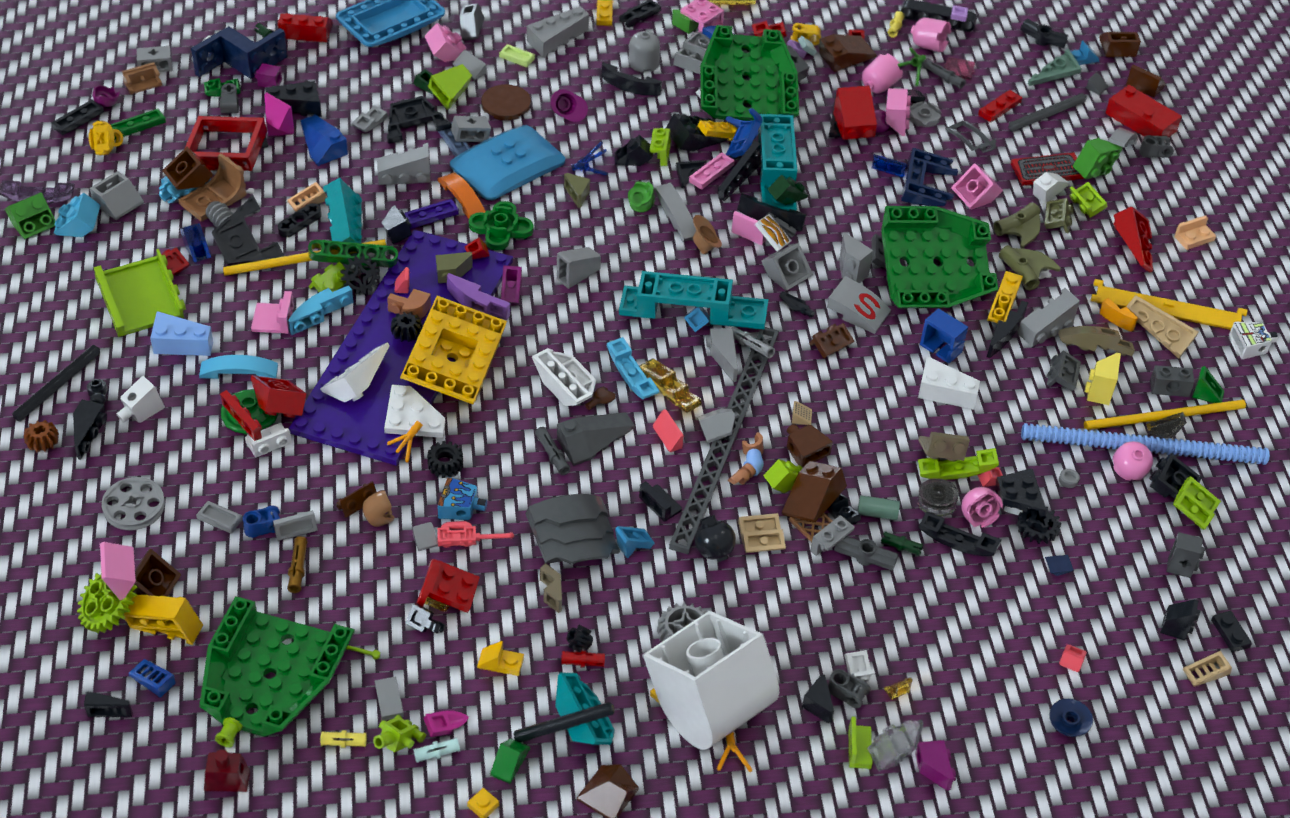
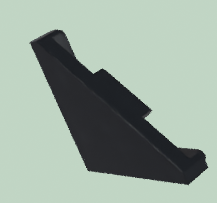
[675,160,707,188]

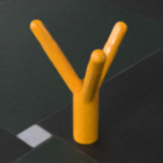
[387,421,423,462]
[717,731,753,772]

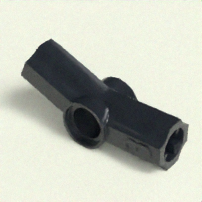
[1020,18,1068,48]

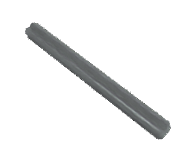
[1008,93,1087,131]

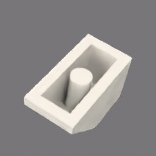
[1033,172,1069,204]

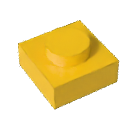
[467,788,499,818]

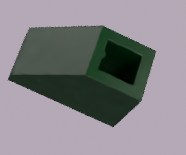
[767,174,808,206]

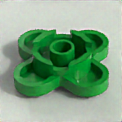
[469,201,533,250]

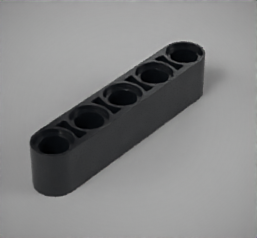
[900,0,977,32]

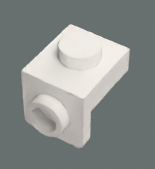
[844,650,875,681]

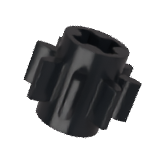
[567,625,593,652]

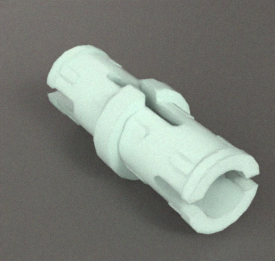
[413,737,460,763]

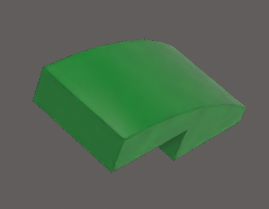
[204,78,241,97]

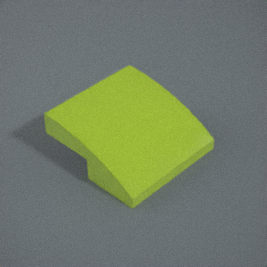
[1173,476,1221,530]

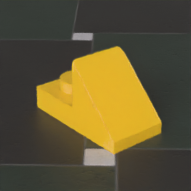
[477,641,524,676]

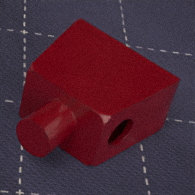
[204,749,250,792]

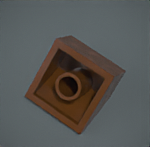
[162,147,214,190]

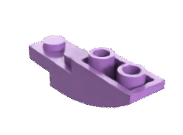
[447,273,510,321]

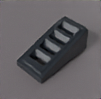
[84,691,133,717]

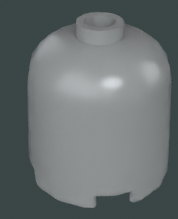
[628,31,660,72]

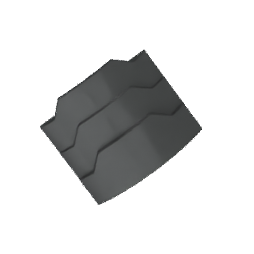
[525,494,620,564]

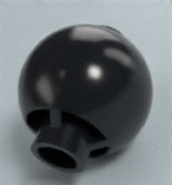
[695,515,736,562]

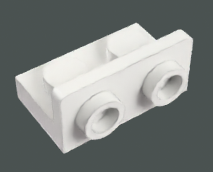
[245,423,292,458]

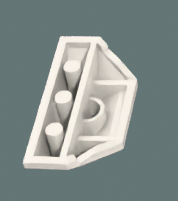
[532,348,596,406]

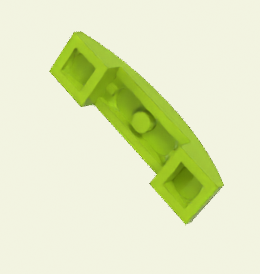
[918,448,999,480]

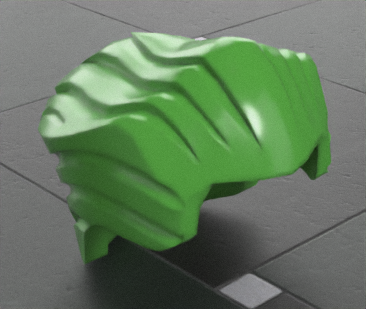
[628,182,655,212]

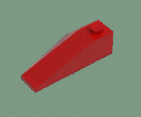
[1113,206,1153,273]

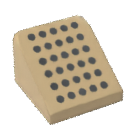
[792,401,812,425]

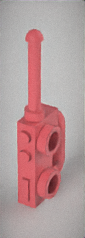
[437,521,514,548]

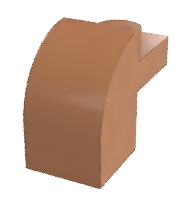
[387,289,431,320]

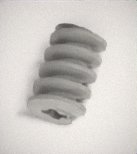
[205,201,233,228]

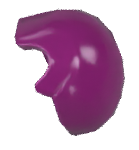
[92,85,120,108]
[875,109,890,133]

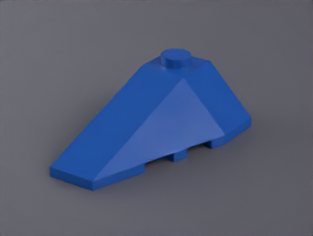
[300,115,348,166]

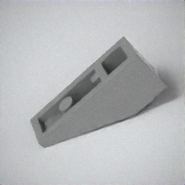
[706,328,738,382]

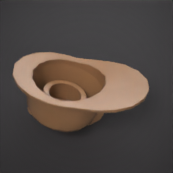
[693,215,722,254]

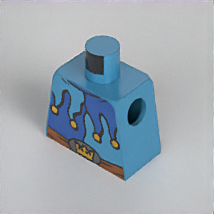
[438,477,487,520]

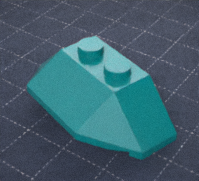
[555,672,615,745]

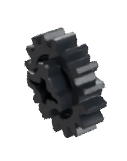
[340,254,380,294]
[1016,506,1061,544]

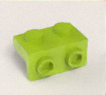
[1069,182,1108,218]
[308,262,351,292]

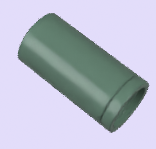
[857,495,900,520]

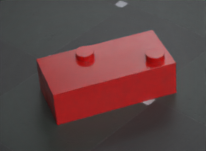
[1105,85,1182,137]

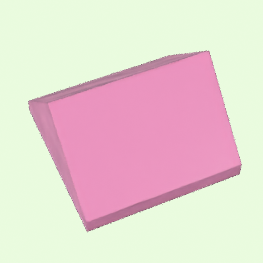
[731,211,767,245]
[100,542,136,600]

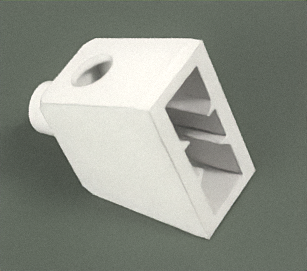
[116,376,165,423]

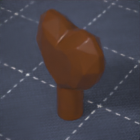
[585,386,616,410]

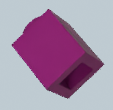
[255,63,283,87]

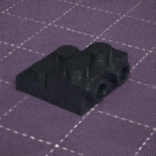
[1149,454,1202,499]

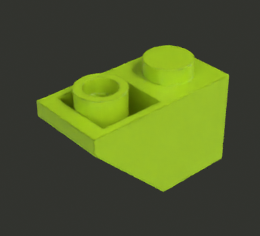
[763,459,803,493]

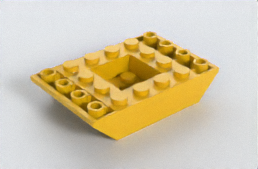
[400,296,507,404]

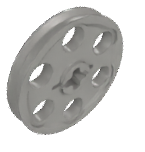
[102,477,165,530]

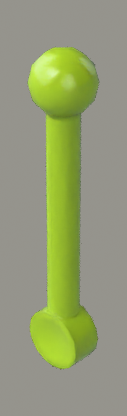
[346,645,380,659]

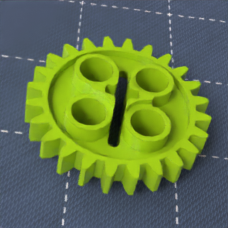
[77,573,137,633]

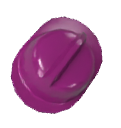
[550,89,588,122]

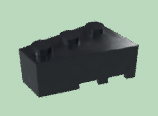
[265,81,322,117]

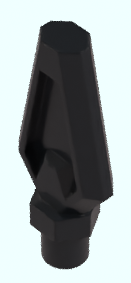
[779,291,815,318]

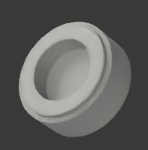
[1059,469,1080,488]

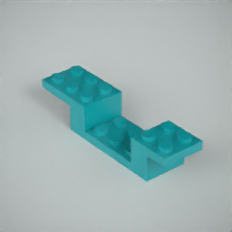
[758,114,797,211]
[619,271,768,330]

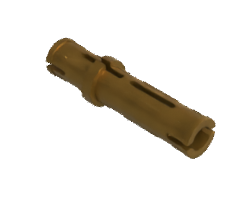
[287,536,308,593]

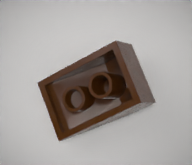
[819,34,876,72]
[782,461,847,523]

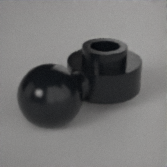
[86,379,108,404]

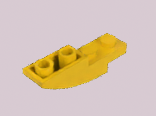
[987,271,1023,323]

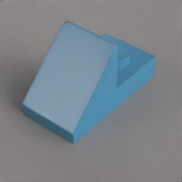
[1070,40,1100,65]
[615,526,654,558]

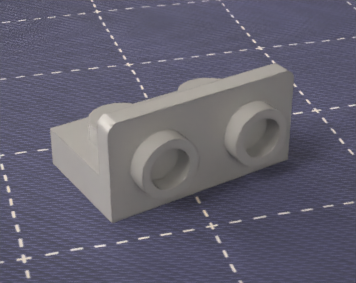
[810,515,854,556]

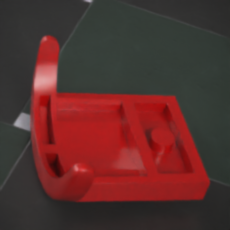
[416,559,480,613]

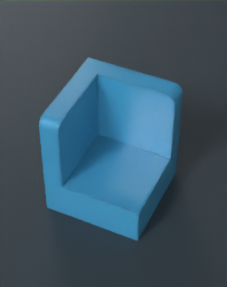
[684,307,710,332]

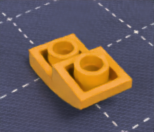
[1099,298,1138,332]

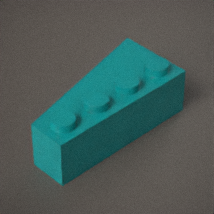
[323,178,362,243]

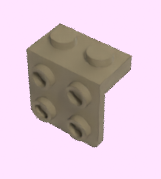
[918,432,970,461]

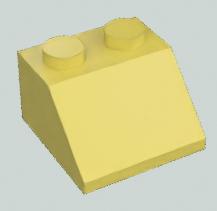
[1084,353,1121,405]

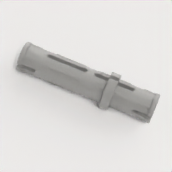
[732,327,775,358]

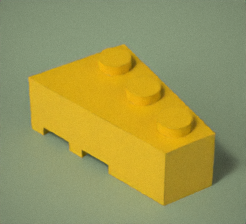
[124,594,203,645]

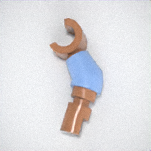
[728,432,764,484]

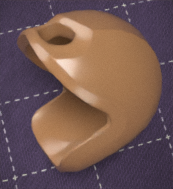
[362,490,395,527]

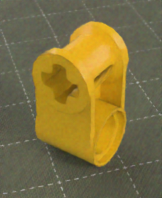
[790,23,821,45]

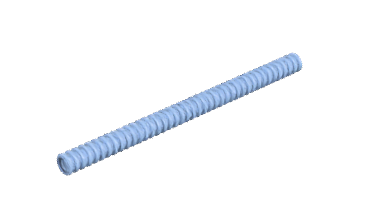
[1021,423,1270,465]

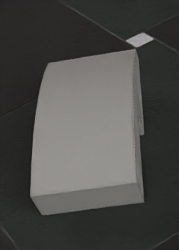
[352,105,388,133]

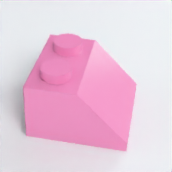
[951,163,1003,210]

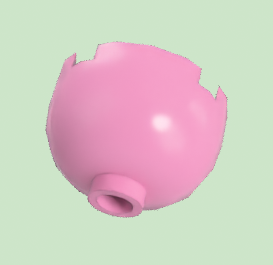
[1112,441,1153,481]
[961,487,1003,528]

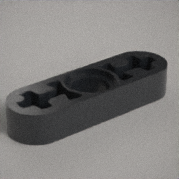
[278,203,322,238]

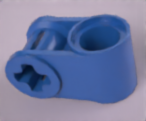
[243,506,280,538]

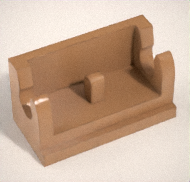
[122,62,162,95]

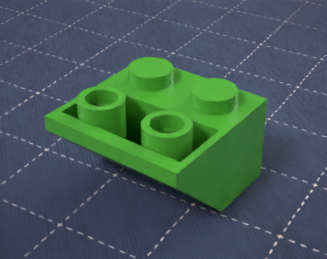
[1073,138,1123,179]
[5,192,56,239]

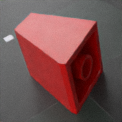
[833,86,877,140]

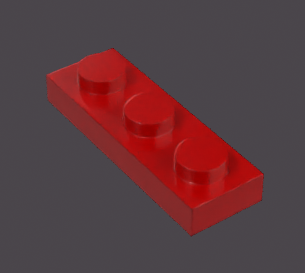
[978,90,1022,123]
[220,390,262,441]

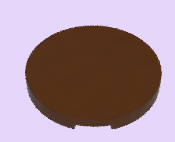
[481,84,531,121]

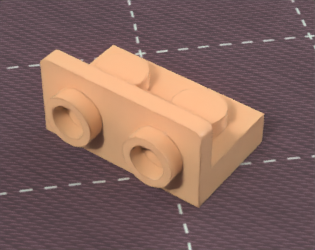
[1174,215,1216,250]

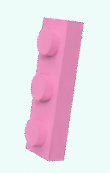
[689,152,735,190]

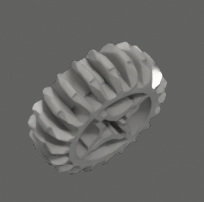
[657,602,707,641]

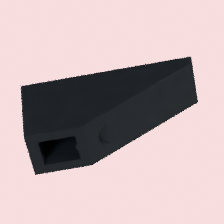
[73,399,107,460]

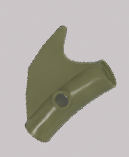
[993,203,1040,248]
[999,245,1061,290]

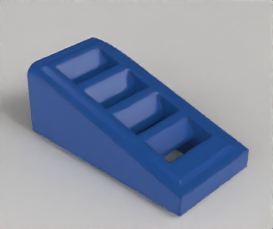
[128,659,176,698]

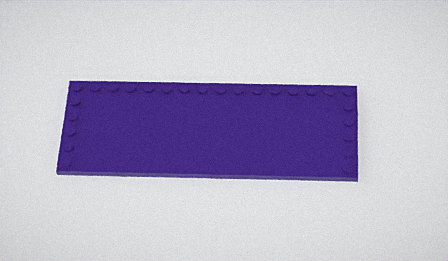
[288,229,513,466]

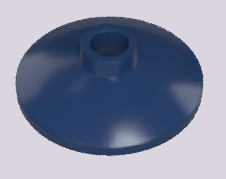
[1049,699,1093,737]

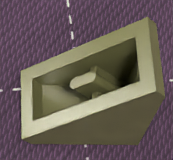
[564,173,590,208]

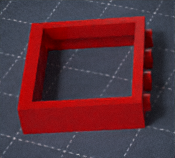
[185,116,267,171]

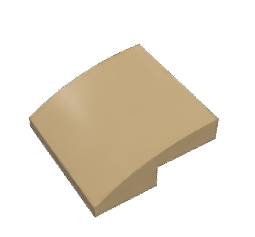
[738,513,786,553]

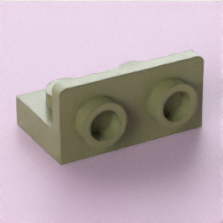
[1044,198,1073,233]

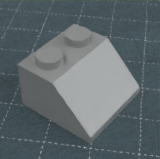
[839,233,873,283]

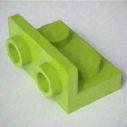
[650,128,671,166]

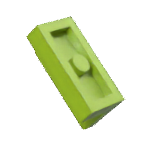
[848,716,872,769]

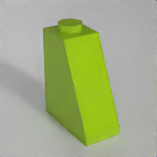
[428,64,472,110]

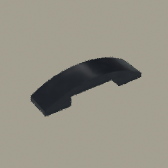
[601,62,662,96]
[737,193,807,231]
[918,512,1002,556]

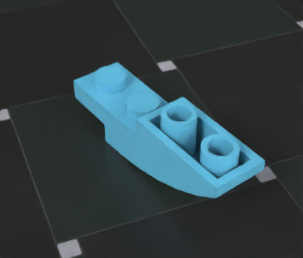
[288,285,353,335]

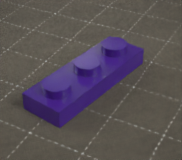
[404,199,459,229]

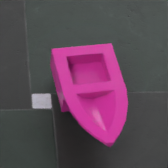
[423,711,469,737]

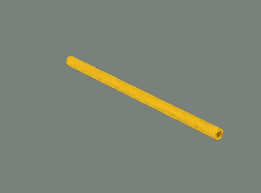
[223,239,386,276]
[1084,399,1246,430]

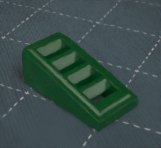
[413,69,435,96]

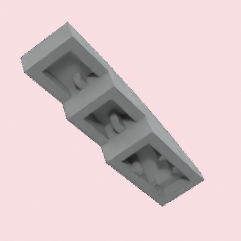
[654,183,696,242]

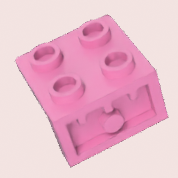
[680,0,724,32]
[251,291,294,334]

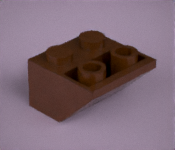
[1099,32,1141,57]

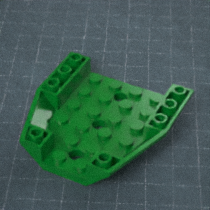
[700,25,799,121]
[881,206,999,308]
[200,596,355,737]

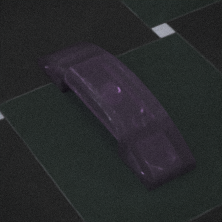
[0,180,75,204]

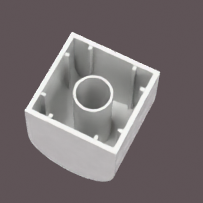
[643,611,779,750]

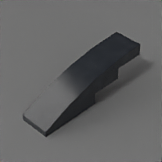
[987,300,1028,358]

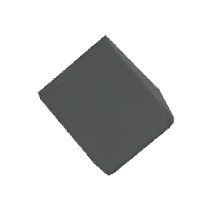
[1086,72,1108,95]

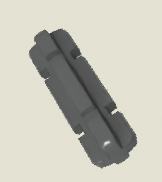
[767,213,796,238]

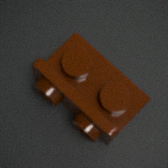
[809,323,855,358]

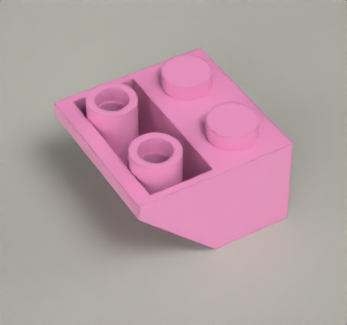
[425,23,467,62]
[886,88,911,136]

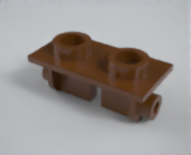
[336,481,377,518]

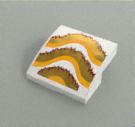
[754,214,792,252]

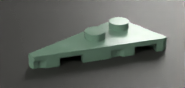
[1028,49,1082,86]

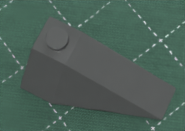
[557,412,635,466]

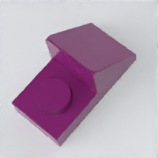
[501,265,522,304]

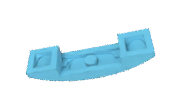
[606,337,660,399]
[199,355,278,379]

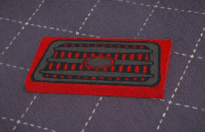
[1011,152,1085,186]

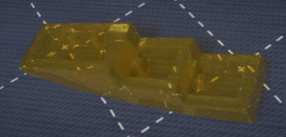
[639,358,702,413]

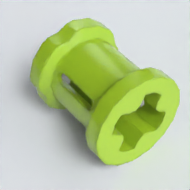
[215,718,243,748]

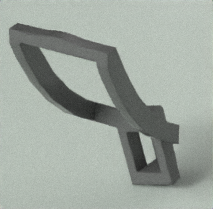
[945,120,996,153]

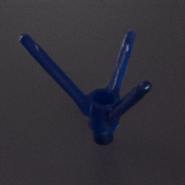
[571,141,608,176]

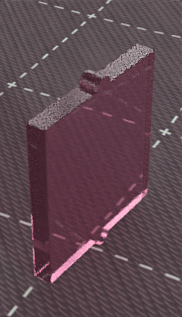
[944,57,975,80]

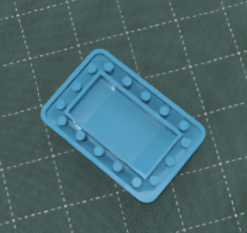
[336,0,445,47]
[450,125,566,200]

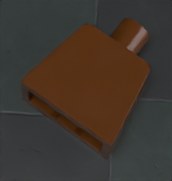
[787,424,833,467]

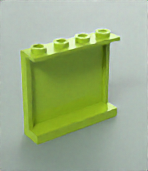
[93,249,186,337]

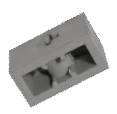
[136,46,173,72]
[451,116,491,142]

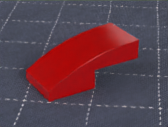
[752,21,787,37]

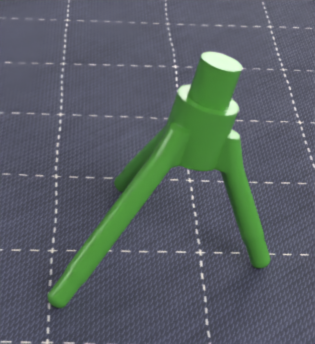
[898,48,926,86]

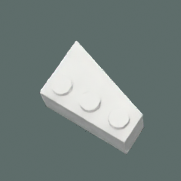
[918,356,980,410]

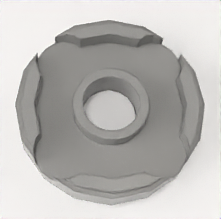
[910,102,941,127]

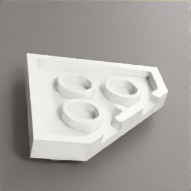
[384,385,445,438]

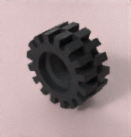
[427,441,463,478]

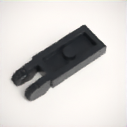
[619,0,661,28]

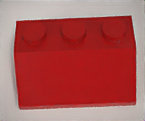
[278,13,333,43]

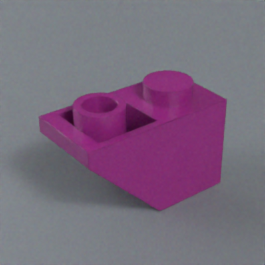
[915,740,956,790]

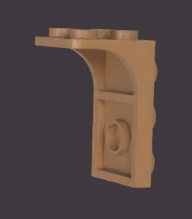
[179,154,246,222]

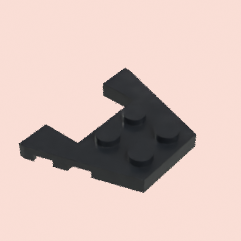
[387,96,452,144]
[211,195,284,266]

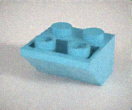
[54,193,100,237]

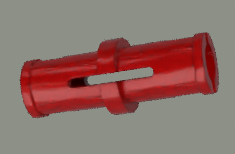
[561,650,605,668]

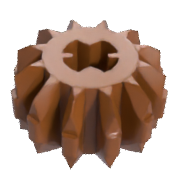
[24,419,59,453]

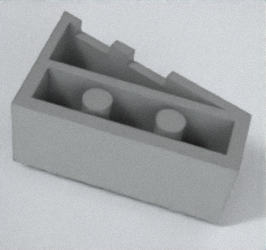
[377,143,430,185]
[1017,288,1080,347]

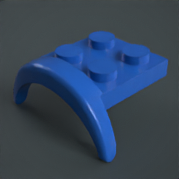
[725,108,763,159]

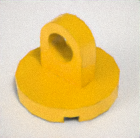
[89,121,123,155]

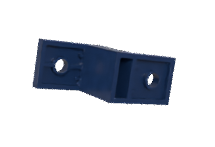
[191,26,288,79]

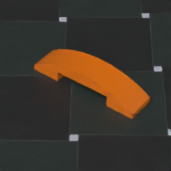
[438,173,486,218]

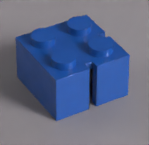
[920,308,968,364]

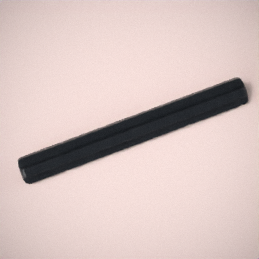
[513,702,615,743]

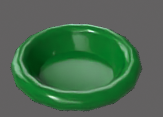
[221,389,279,434]

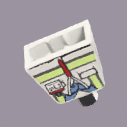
[1229,322,1278,359]

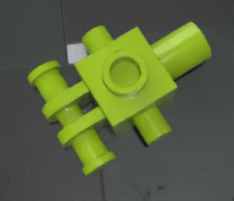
[373,715,426,752]

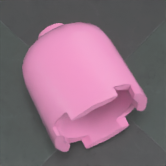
[911,17,951,52]
[862,54,903,94]

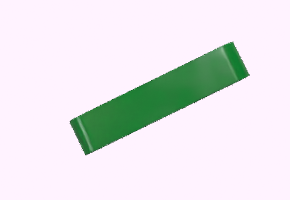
[308,239,398,268]

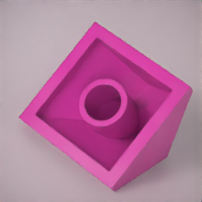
[264,93,295,136]

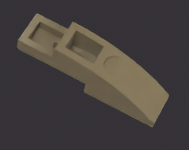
[1058,326,1135,356]

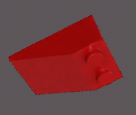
[251,375,307,418]

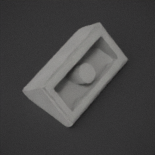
[453,50,486,80]

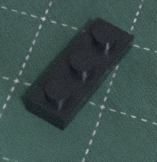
[51,99,104,135]

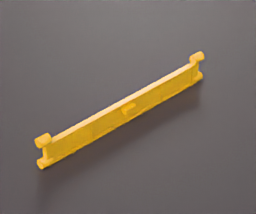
[1091,279,1247,330]

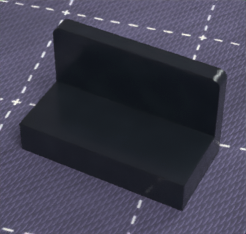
[639,481,682,522]

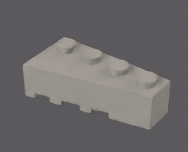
[527,6,589,58]

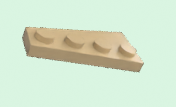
[1126,295,1199,359]

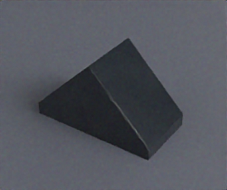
[802,675,834,723]

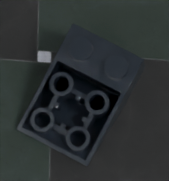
[665,113,727,151]

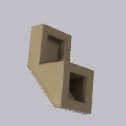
[540,564,562,613]

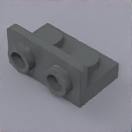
[1047,350,1081,391]

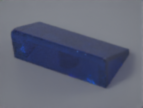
[872,154,907,178]

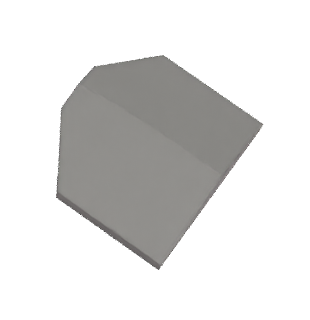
[697,408,735,443]

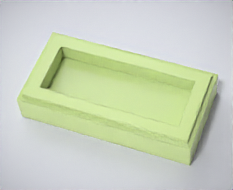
[499,44,535,67]

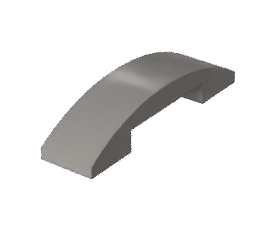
[1108,127,1138,147]

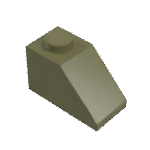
[435,252,473,283]

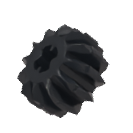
[390,312,422,342]

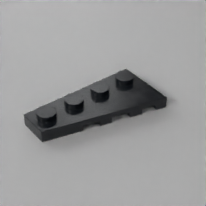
[718,141,761,202]

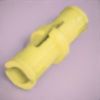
[887,11,904,38]
[320,730,367,748]

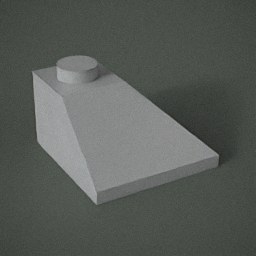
[761,243,813,291]

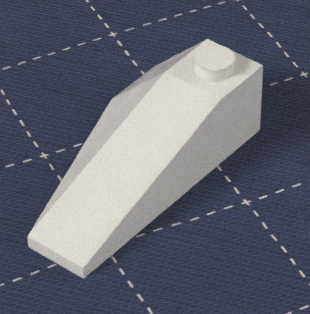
[320,342,390,402]

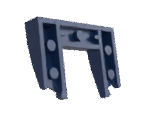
[901,148,958,206]

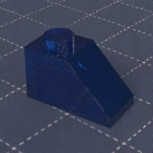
[180,223,211,263]

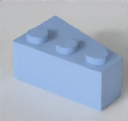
[150,311,213,356]

